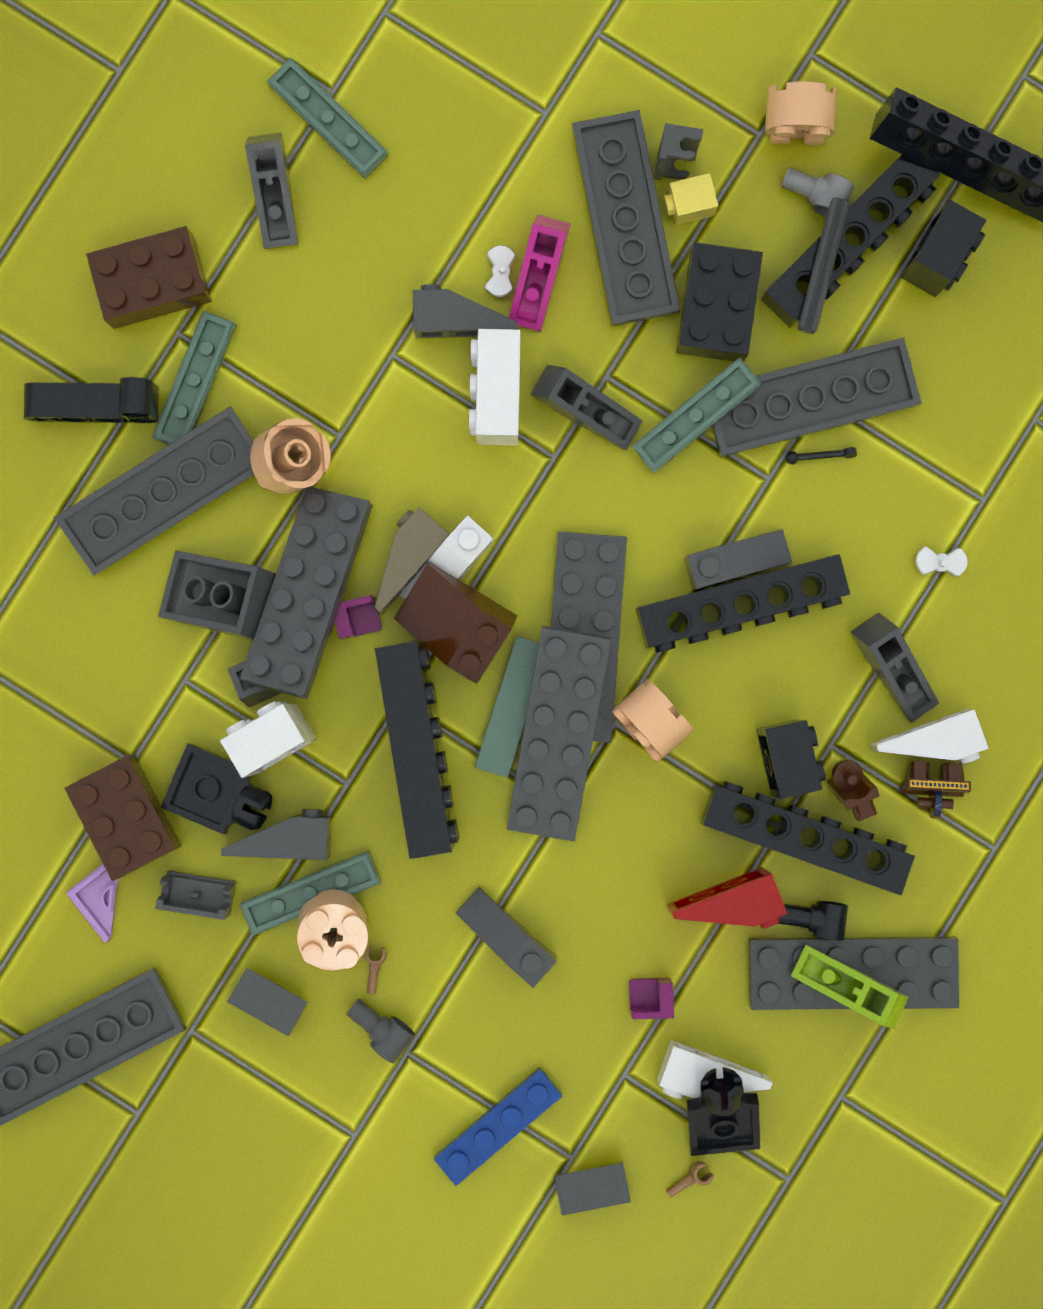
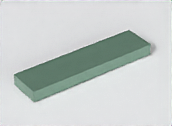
[267,58,389,179]
[152,311,237,445]
[632,357,762,473]
[475,636,539,778]
[240,850,381,936]

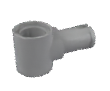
[781,167,854,217]

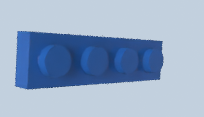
[434,1067,562,1186]

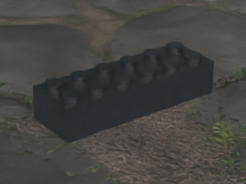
[375,641,460,859]

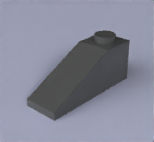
[245,133,298,249]
[413,284,518,338]
[530,365,642,450]
[684,529,792,591]
[851,612,939,723]
[221,809,332,860]
[456,887,556,988]

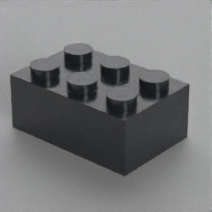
[676,242,763,361]

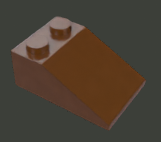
[394,561,517,684]

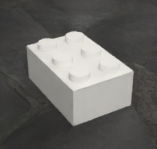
[469,329,521,446]
[220,701,317,778]

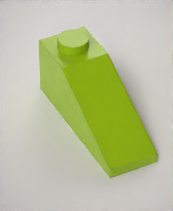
[791,945,909,1029]

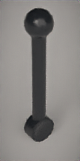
[785,447,857,465]

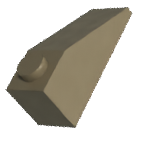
[375,507,449,614]

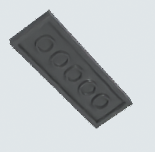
[572,110,680,326]
[712,337,922,458]
[54,406,254,575]
[240,487,373,700]
[551,532,627,743]
[507,626,611,841]
[749,937,959,1010]
[0,967,187,1126]

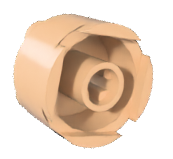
[765,81,837,146]
[250,418,331,494]
[611,679,694,763]
[297,889,368,971]

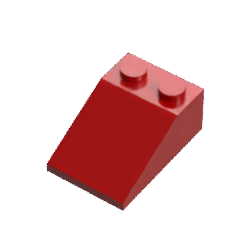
[666,867,787,929]

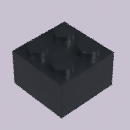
[900,199,987,297]
[756,720,826,799]

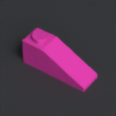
[509,214,571,332]

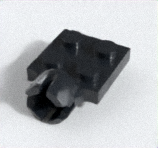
[161,743,273,834]
[687,1067,760,1156]

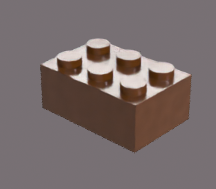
[86,226,212,329]
[64,755,182,882]

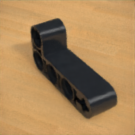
[24,377,159,423]

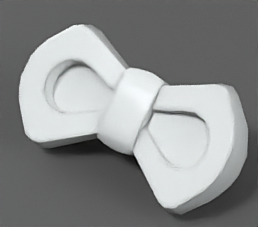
[484,245,516,298]
[915,546,968,577]

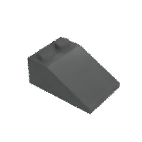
[158,551,276,640]

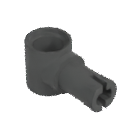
[346,999,416,1063]

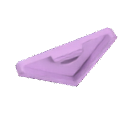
[66,864,119,943]

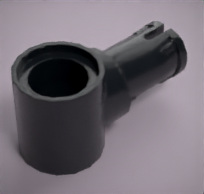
[778,901,848,941]

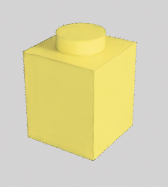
[663,173,718,225]

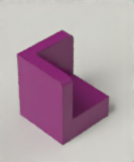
[335,595,382,640]
[629,978,674,1019]

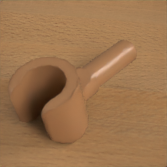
[365,945,387,994]
[666,1161,714,1197]

